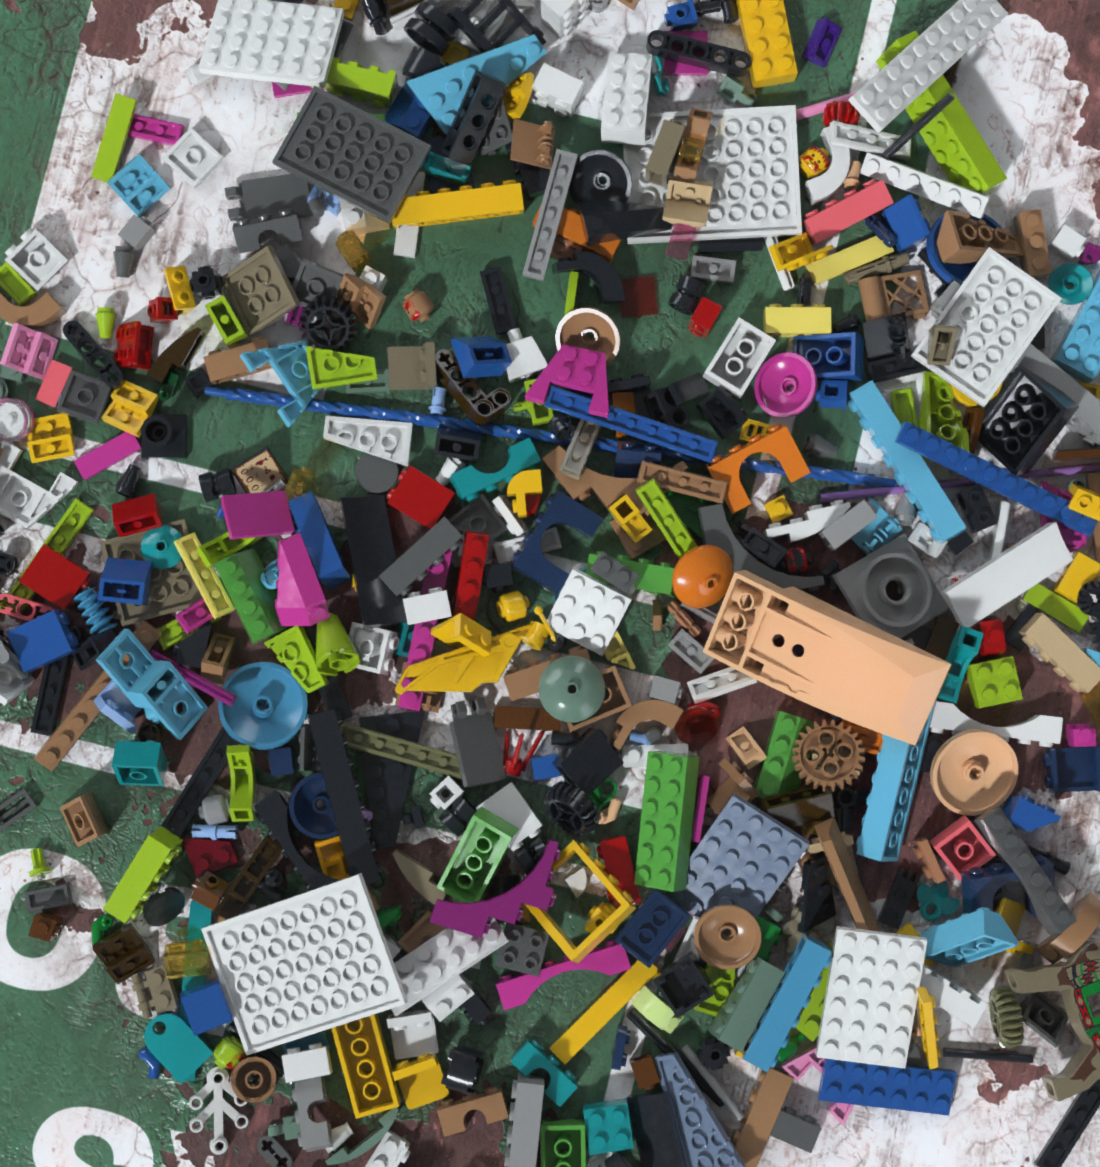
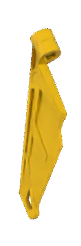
[395,621,550,695]

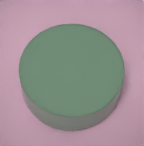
[762,904,783,924]

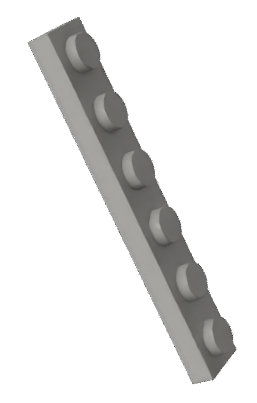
[522,149,578,282]

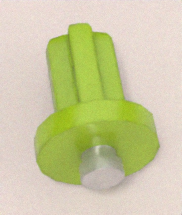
[29,848,52,880]

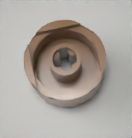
[230,1056,276,1103]

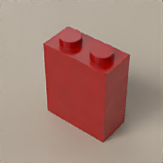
[386,466,456,530]
[19,543,90,610]

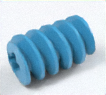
[73,587,118,634]

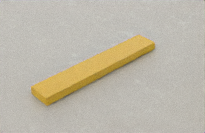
[549,959,659,1064]

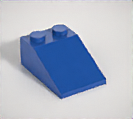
[793,332,864,382]

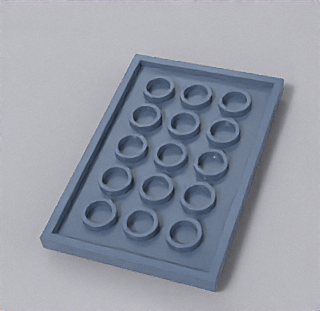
[664,793,810,934]

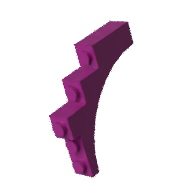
[430,840,561,938]

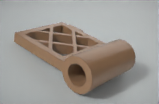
[858,270,930,321]

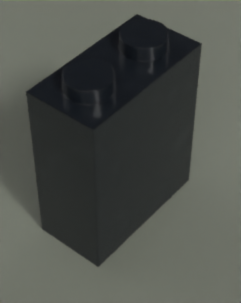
[552,728,624,796]

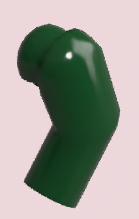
[157,371,181,401]

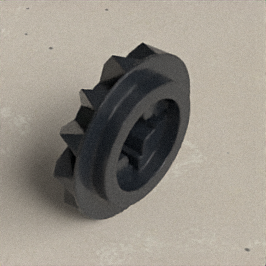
[1077,580,1100,616]

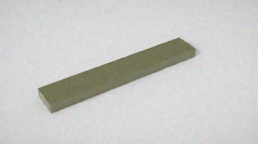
[339,722,462,779]

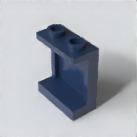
[1043,746,1100,793]

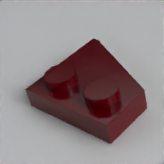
[182,837,239,878]

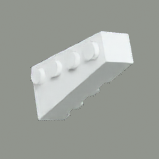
[920,964,988,1028]

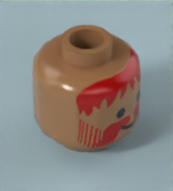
[402,289,434,323]

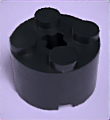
[402,46,450,80]
[441,1044,485,1096]

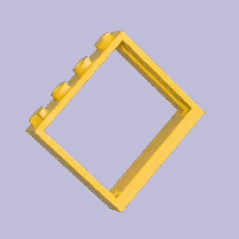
[523,840,636,963]

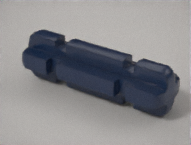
[865,214,897,248]

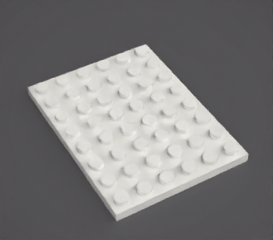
[623,105,802,244]
[201,873,408,1056]

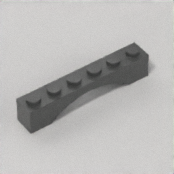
[972,807,1077,934]

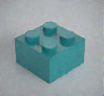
[112,740,167,786]
[583,1098,634,1155]

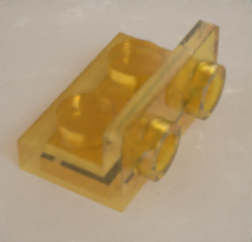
[284,467,317,499]
[163,939,213,979]

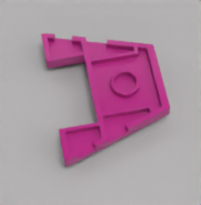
[525,344,609,418]

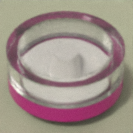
[0,398,35,442]

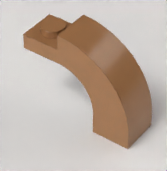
[674,107,713,179]
[0,291,67,329]
[611,700,684,750]
[1036,892,1100,964]

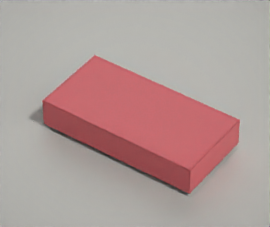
[35,359,74,408]

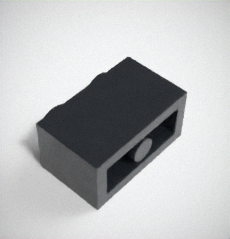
[434,426,482,462]

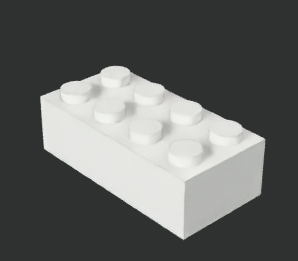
[601,52,652,145]

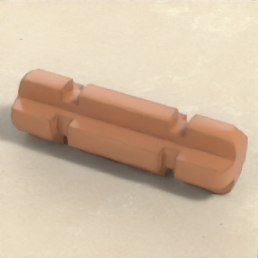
[666,600,701,638]

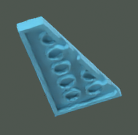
[405,34,547,135]

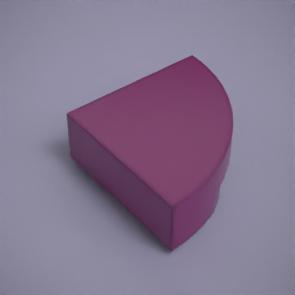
[1078,242,1100,265]

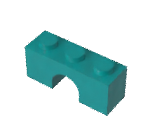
[510,1038,578,1107]

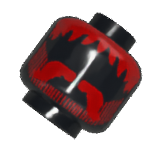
[780,546,812,576]

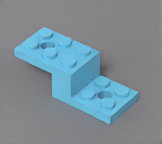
[96,629,208,740]

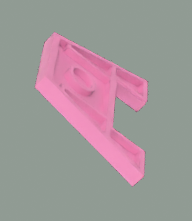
[780,1044,854,1125]

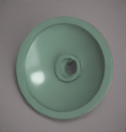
[538,656,605,723]

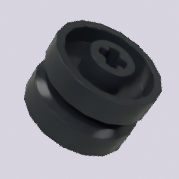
[403,2,460,57]

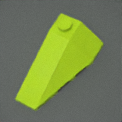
[919,371,969,462]

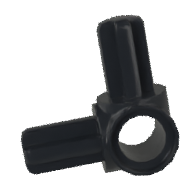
[832,787,871,830]

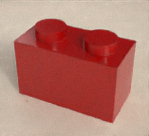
[687,297,722,338]
[112,494,162,537]

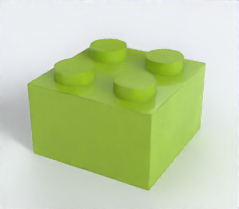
[966,656,1023,708]

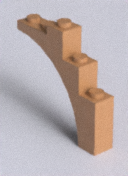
[542,445,689,517]

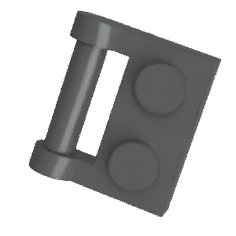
[0,635,31,681]

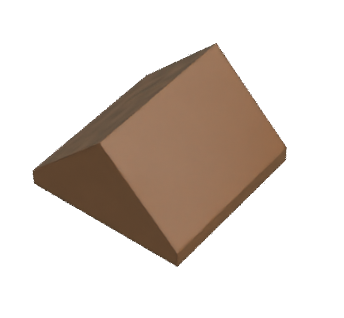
[59,793,109,847]

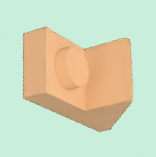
[726,726,767,770]

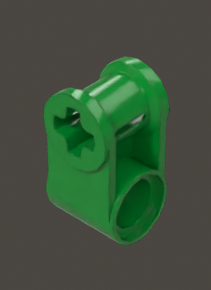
[589,777,618,811]

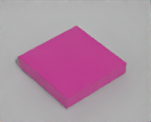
[664,31,708,76]

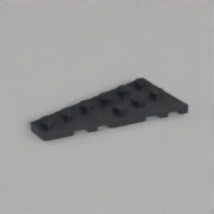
[359,710,425,849]

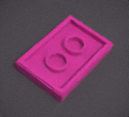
[220,491,295,540]

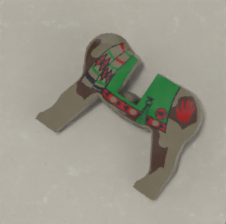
[1004,941,1100,1101]

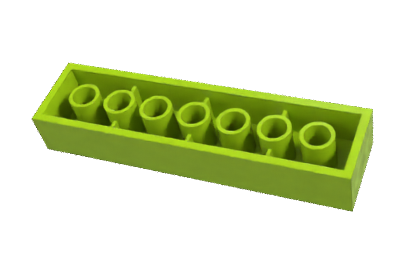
[876,31,1008,195]

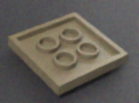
[222,246,300,336]

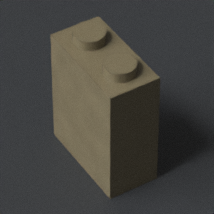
[645,119,685,188]

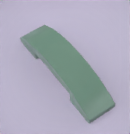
[325,1106,400,1165]

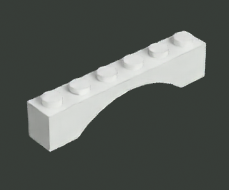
[930,701,1063,748]

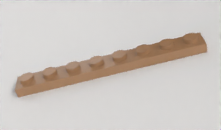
[34,620,162,772]

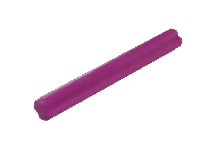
[148,649,237,706]

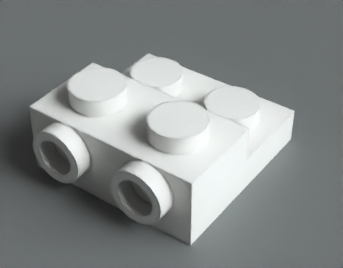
[5,228,68,291]
[349,622,400,675]

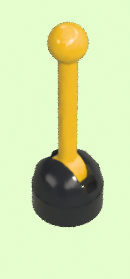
[534,606,567,652]

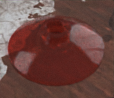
[675,707,719,745]

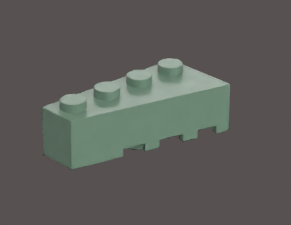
[706,956,785,1052]

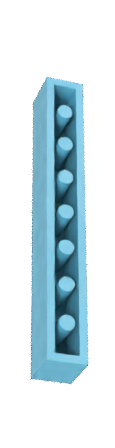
[847,380,967,545]

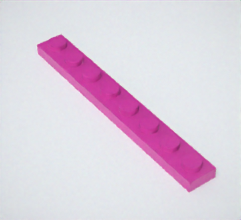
[398,549,452,711]

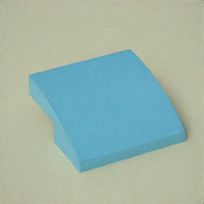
[107,153,171,217]

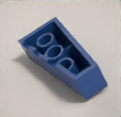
[288,491,352,590]

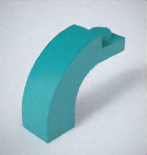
[937,626,984,704]

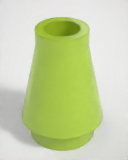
[95,307,117,338]

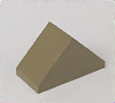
[927,325,958,366]

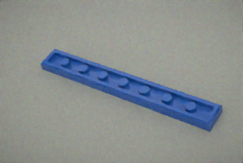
[544,385,718,463]

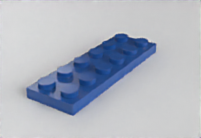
[818,1058,957,1116]

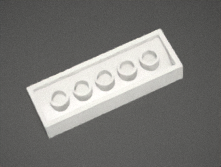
[940,522,1073,628]

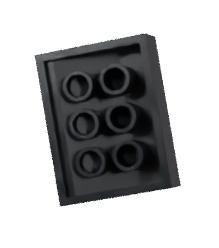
[978,365,1079,476]

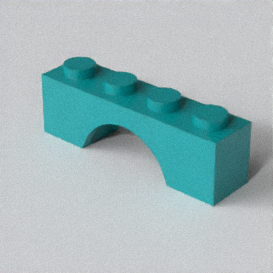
[449,437,541,502]

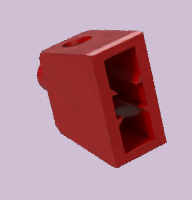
[973,615,1006,659]

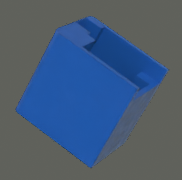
[180,978,233,1036]

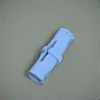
[192,824,239,840]

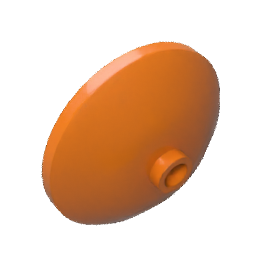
[672,545,734,608]

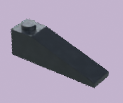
[578,199,672,246]

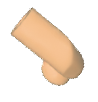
[598,797,622,825]

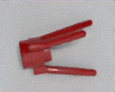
[503,731,544,777]

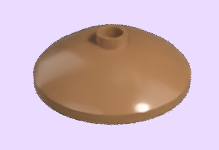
[555,307,621,366]
[694,904,761,970]

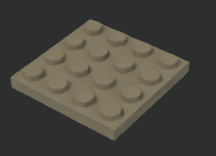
[100,519,203,626]

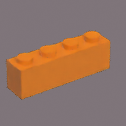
[533,203,622,264]

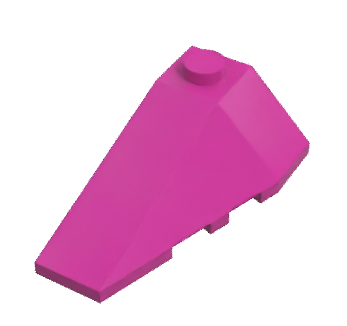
[275,533,330,626]

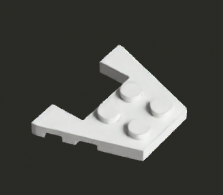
[0,440,79,529]

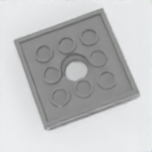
[833,533,949,639]

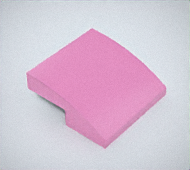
[0,323,58,380]

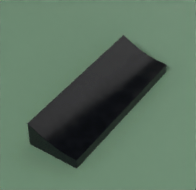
[340,494,407,630]

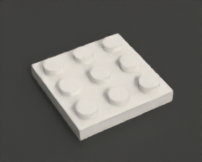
[547,567,632,656]

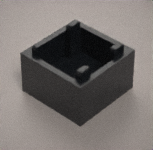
[652,951,717,1018]

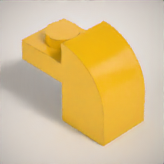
[507,469,543,518]
[608,494,653,544]

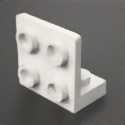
[387,1009,439,1060]

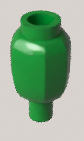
[776,1032,805,1064]

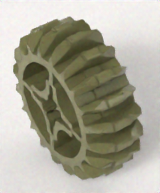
[988,986,1024,1048]

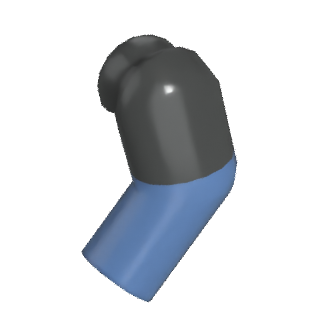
[307,186,325,218]
[630,726,663,745]

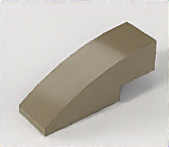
[393,849,446,905]

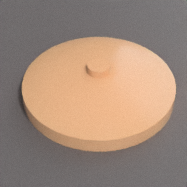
[930,729,1018,816]

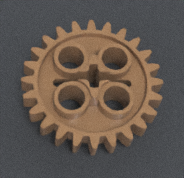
[792,719,865,792]

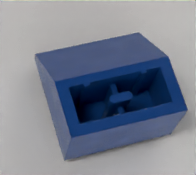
[880,194,931,254]
[450,336,512,378]
[98,557,152,606]
[1002,794,1061,831]

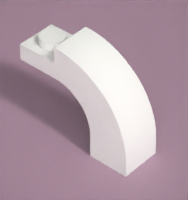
[804,126,850,206]

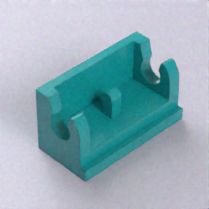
[424,151,473,187]

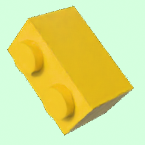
[1051,552,1100,604]

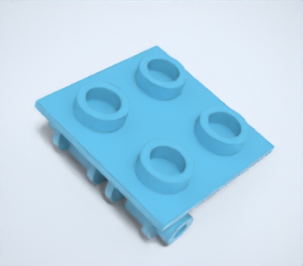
[851,498,902,555]

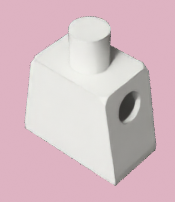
[506,328,548,383]

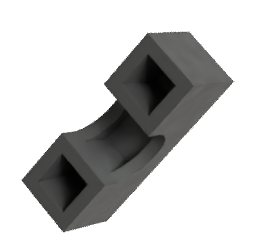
[232,208,303,254]

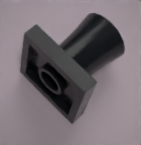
[141,414,187,459]

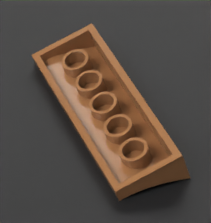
[814,817,881,932]

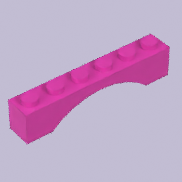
[496,939,631,1010]

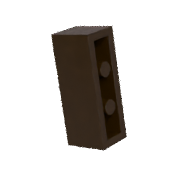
[761,785,835,828]

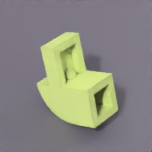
[631,985,684,1034]

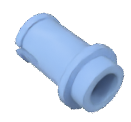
[429,387,447,416]

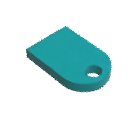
[144,1012,213,1084]

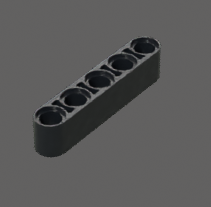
[646,30,751,77]

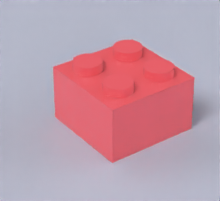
[929,815,996,882]

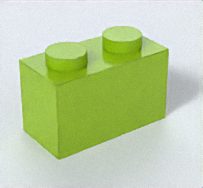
[205,295,249,347]

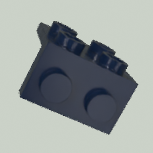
[614,441,661,478]

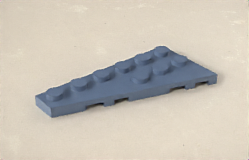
[654,1052,746,1167]

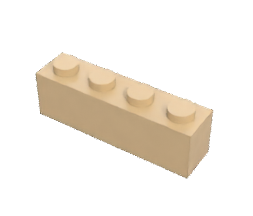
[1019,613,1100,693]

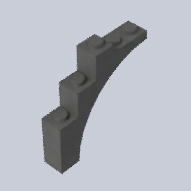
[697,504,825,592]

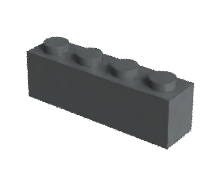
[378,517,463,596]

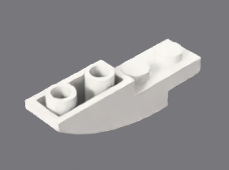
[764,500,851,543]

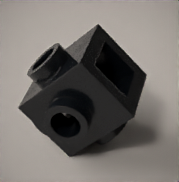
[190,266,223,300]
[697,1036,731,1070]

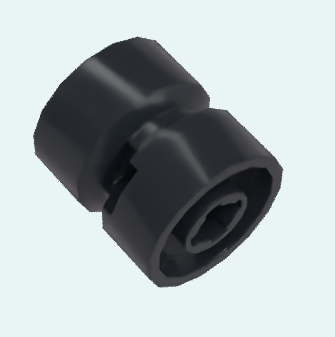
[668,275,706,316]
[199,467,237,502]
[439,795,477,837]
[514,837,546,875]

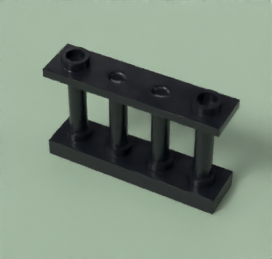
[447,0,547,53]

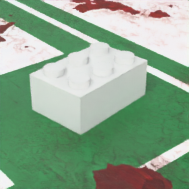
[541,0,590,40]
[703,318,776,400]

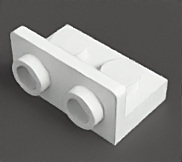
[365,1130,411,1167]

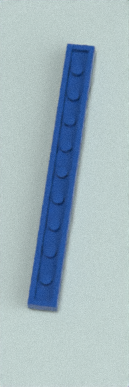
[895,421,1098,537]

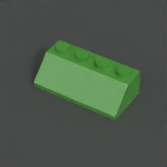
[214,548,292,645]
[754,711,819,799]

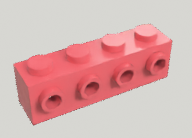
[801,178,894,245]

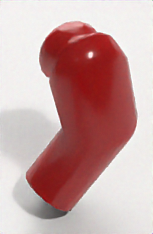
[687,700,721,720]

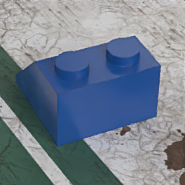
[385,85,434,140]

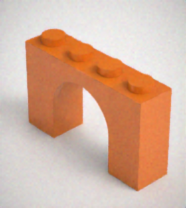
[707,423,811,514]

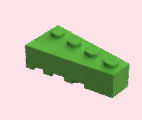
[586,551,677,599]

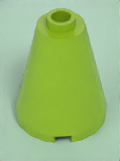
[315,613,360,676]

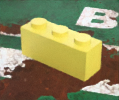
[763,304,831,337]

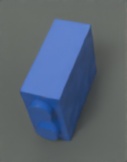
[6,610,78,672]

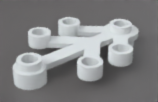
[189,1066,248,1155]

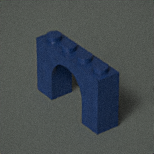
[511,491,604,594]
[961,855,1055,918]

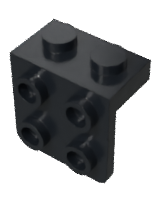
[607,373,652,419]

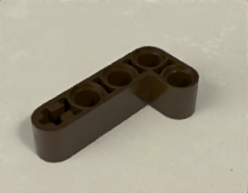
[435,349,511,426]

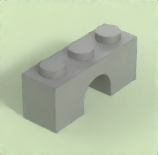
[292,1076,334,1152]

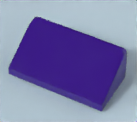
[801,18,842,68]

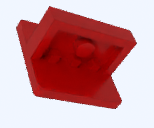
[114,321,154,371]

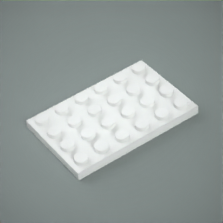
[198,0,345,88]
[911,247,1062,407]
[815,926,927,1069]

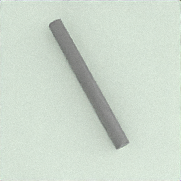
[681,1044,745,1121]

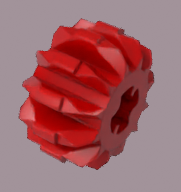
[822,101,860,127]

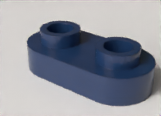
[611,1024,631,1070]

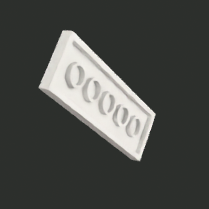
[391,917,509,1016]

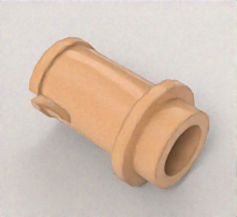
[843,160,862,190]

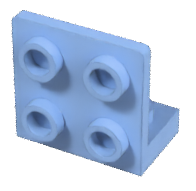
[93,680,142,735]

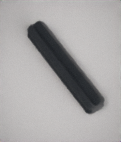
[699,238,763,252]

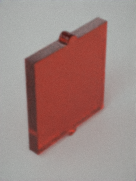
[620,276,658,318]

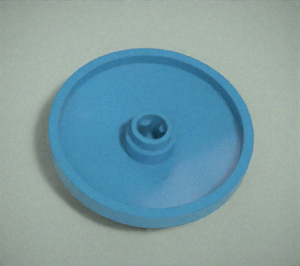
[218,662,308,750]

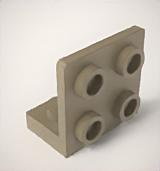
[387,342,437,391]

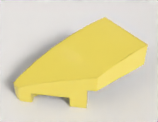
[604,630,636,669]

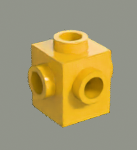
[584,901,618,941]

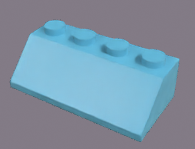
[921,907,1019,968]

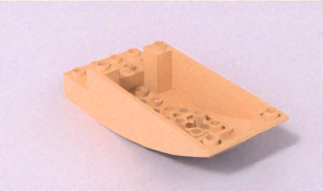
[703,570,952,745]

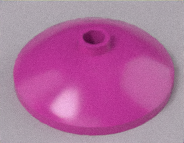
[754,352,817,418]

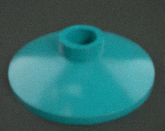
[1048,263,1093,305]
[141,525,182,569]

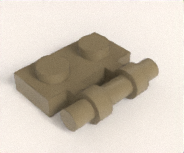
[131,964,181,1019]

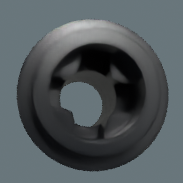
[115,464,141,498]

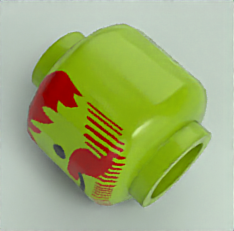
[213,1035,246,1069]

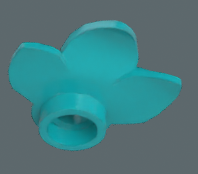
[654,56,670,97]
[916,880,960,921]

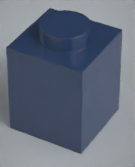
[268,743,296,776]

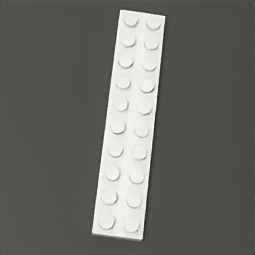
[848,0,1009,133]

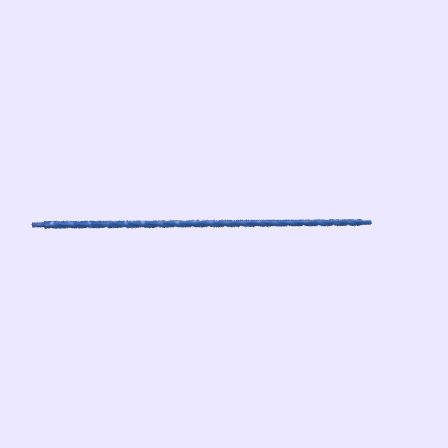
[205,386,896,487]

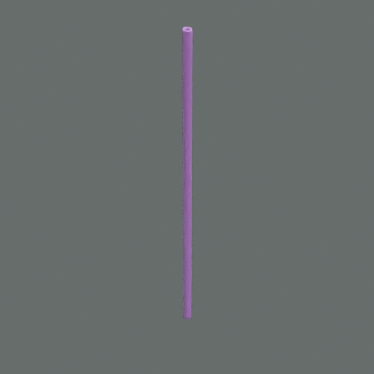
[820,462,1100,502]

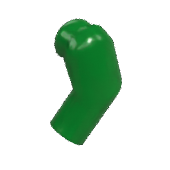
[91,914,113,945]

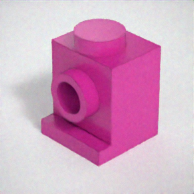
[1066,723,1096,747]

